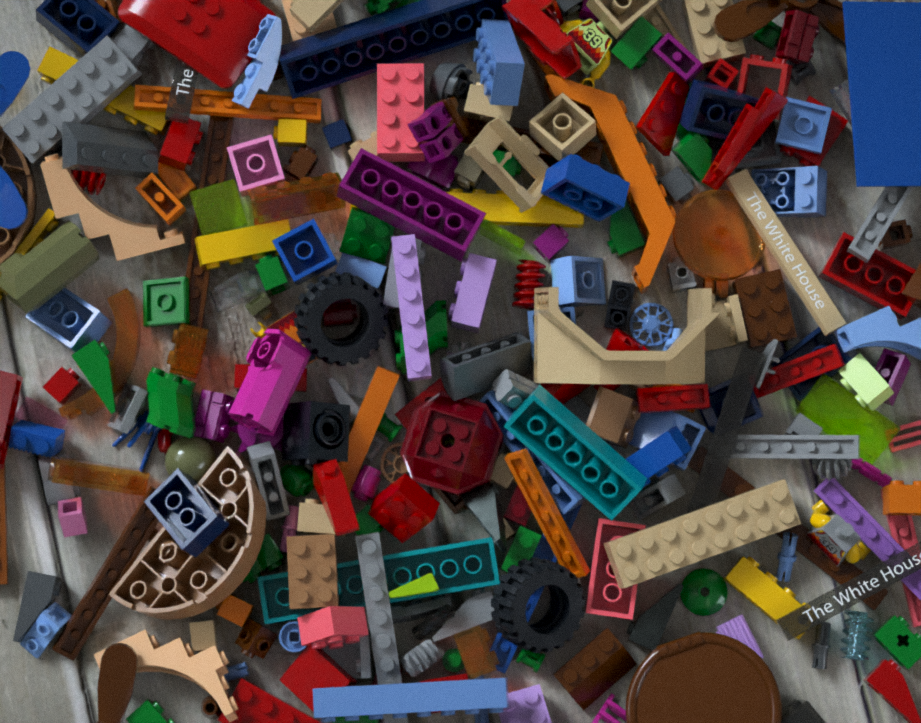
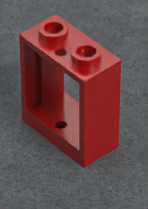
[737,54,792,120]

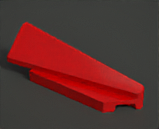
[702,87,788,190]

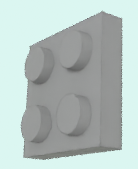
[106,383,148,434]

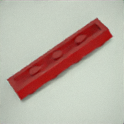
[749,343,845,399]

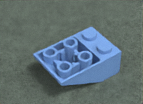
[752,166,827,218]
[628,411,706,472]

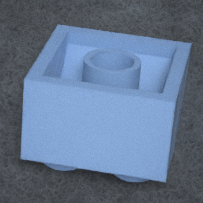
[551,255,606,307]

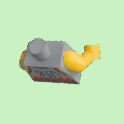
[805,499,872,566]

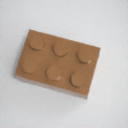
[286,534,339,610]

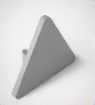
[755,339,780,388]

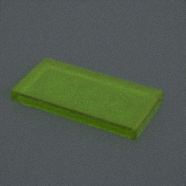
[795,373,901,465]

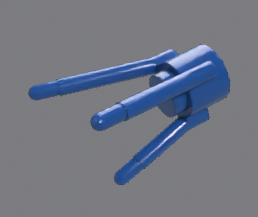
[112,411,161,472]

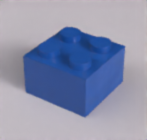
[272,218,338,286]

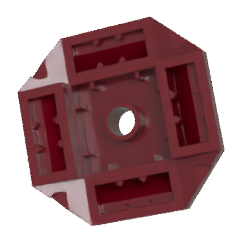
[400,391,504,496]

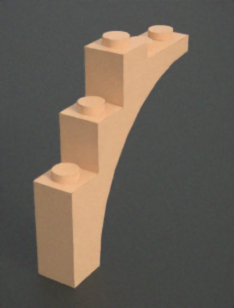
[94,630,239,722]

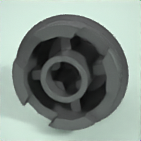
[430,63,473,107]

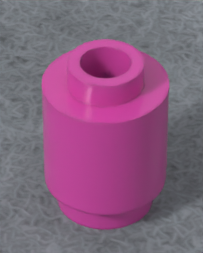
[351,465,381,502]

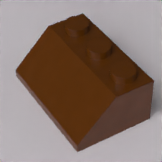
[552,628,637,711]

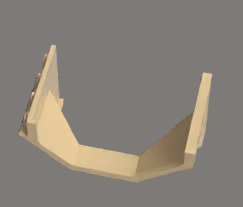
[534,287,721,384]

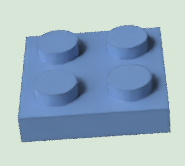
[775,97,832,155]

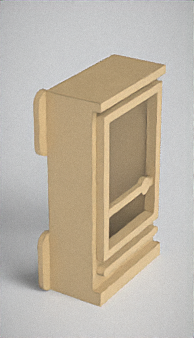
[464,115,549,213]

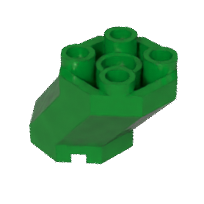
[395,300,448,374]
[146,367,196,438]

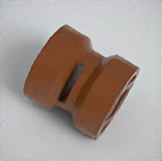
[703,274,728,298]

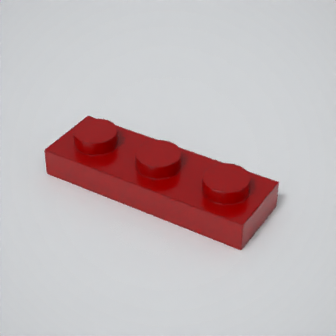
[636,384,710,413]

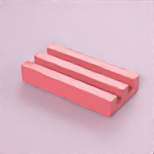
[884,420,921,453]

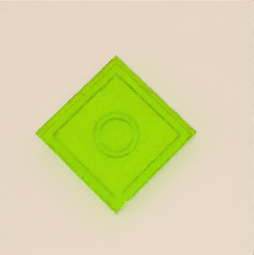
[189,179,248,236]
[480,219,525,256]

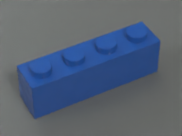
[626,426,692,487]

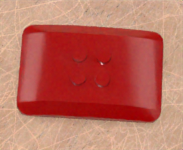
[118,0,276,89]

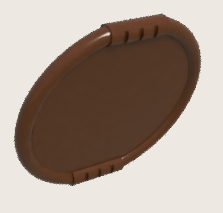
[625,631,782,723]

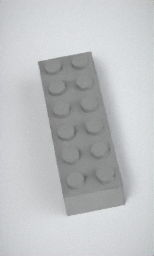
[2,35,142,166]

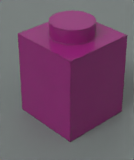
[532,224,569,263]

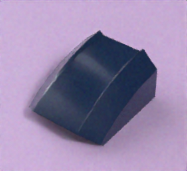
[699,373,764,436]

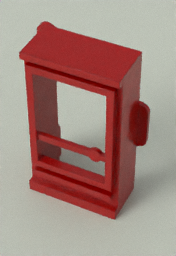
[502,0,582,80]

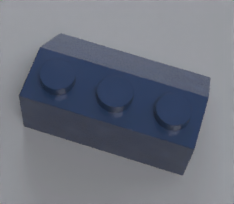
[36,0,120,58]

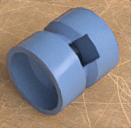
[279,621,307,653]

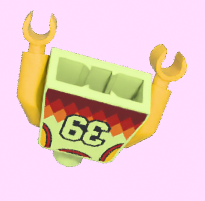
[559,19,612,88]

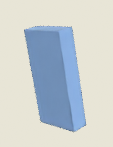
[335,253,387,289]

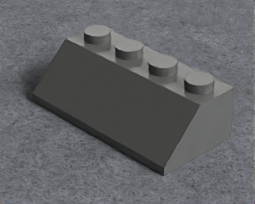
[62,121,158,178]

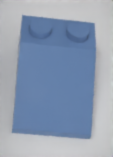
[25,288,112,353]

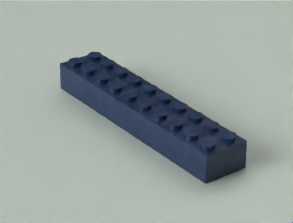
[279,0,509,99]

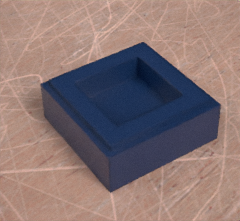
[322,119,352,150]

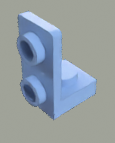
[20,602,72,658]

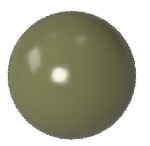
[165,436,217,483]

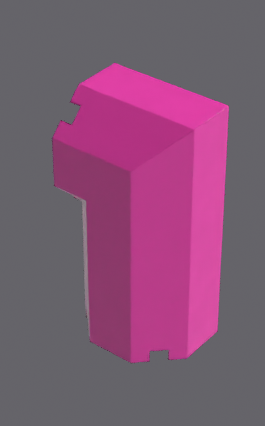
[229,329,312,436]

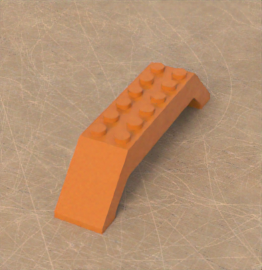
[544,74,677,294]

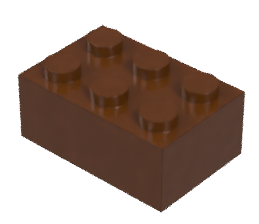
[732,269,797,351]

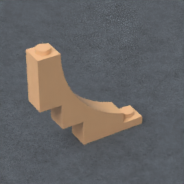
[40,154,185,261]

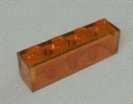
[247,172,346,225]
[47,455,149,496]

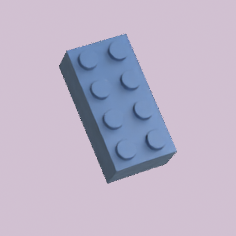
[473,19,525,106]

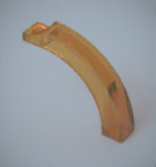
[58,288,141,420]

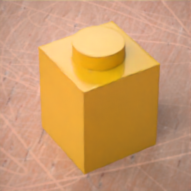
[273,119,308,147]

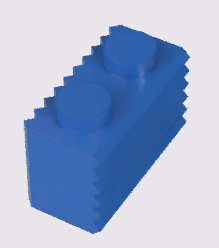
[9,419,65,458]

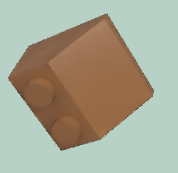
[586,386,641,449]

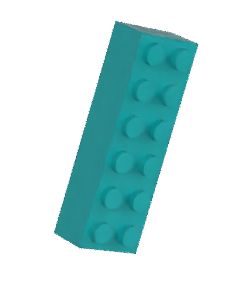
[504,385,647,521]

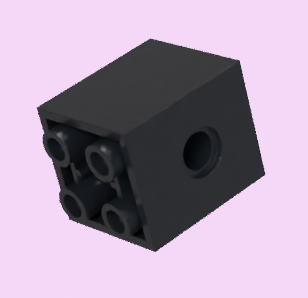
[282,401,350,467]

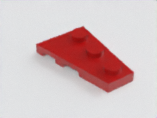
[636,72,689,156]

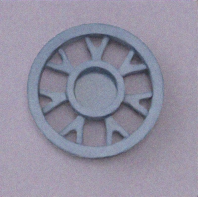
[629,303,673,347]

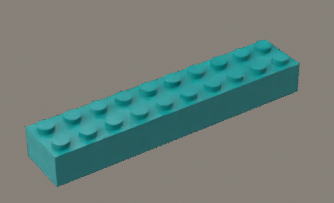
[257,537,500,625]

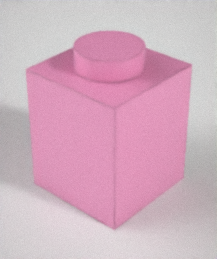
[58,497,88,537]

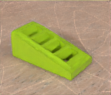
[388,573,439,598]

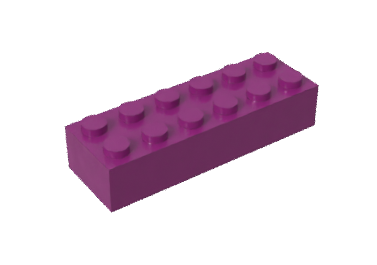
[337,148,486,262]

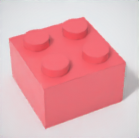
[297,606,369,649]

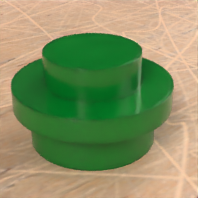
[442,648,466,672]

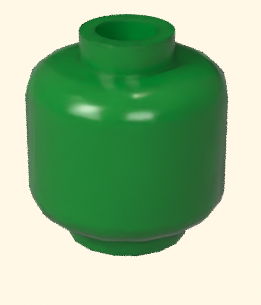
[280,464,314,497]

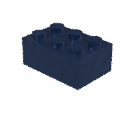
[144,468,230,558]

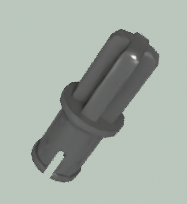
[812,621,831,669]

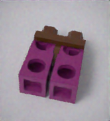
[407,97,470,163]

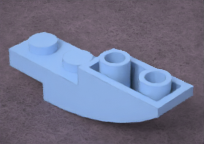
[232,14,282,109]

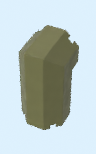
[0,220,99,313]

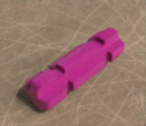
[851,458,892,487]

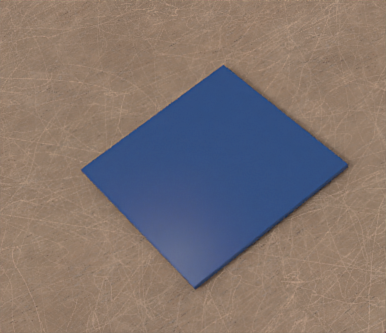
[842,1,921,187]

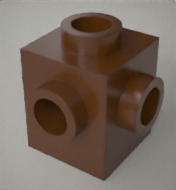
[235,618,278,659]

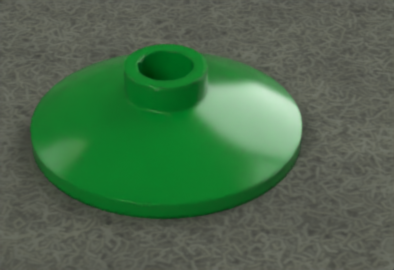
[680,568,728,616]

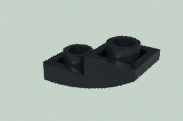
[604,280,636,331]

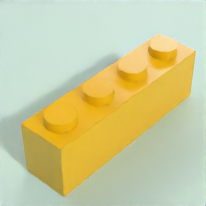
[195,219,291,270]
[723,556,817,640]

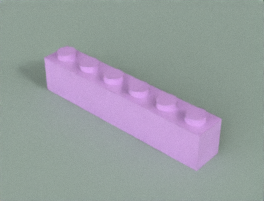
[391,234,432,381]

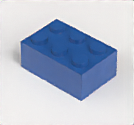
[541,154,630,222]

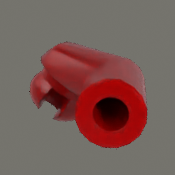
[158,428,174,455]

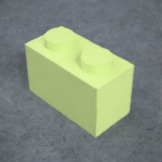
[838,353,894,411]

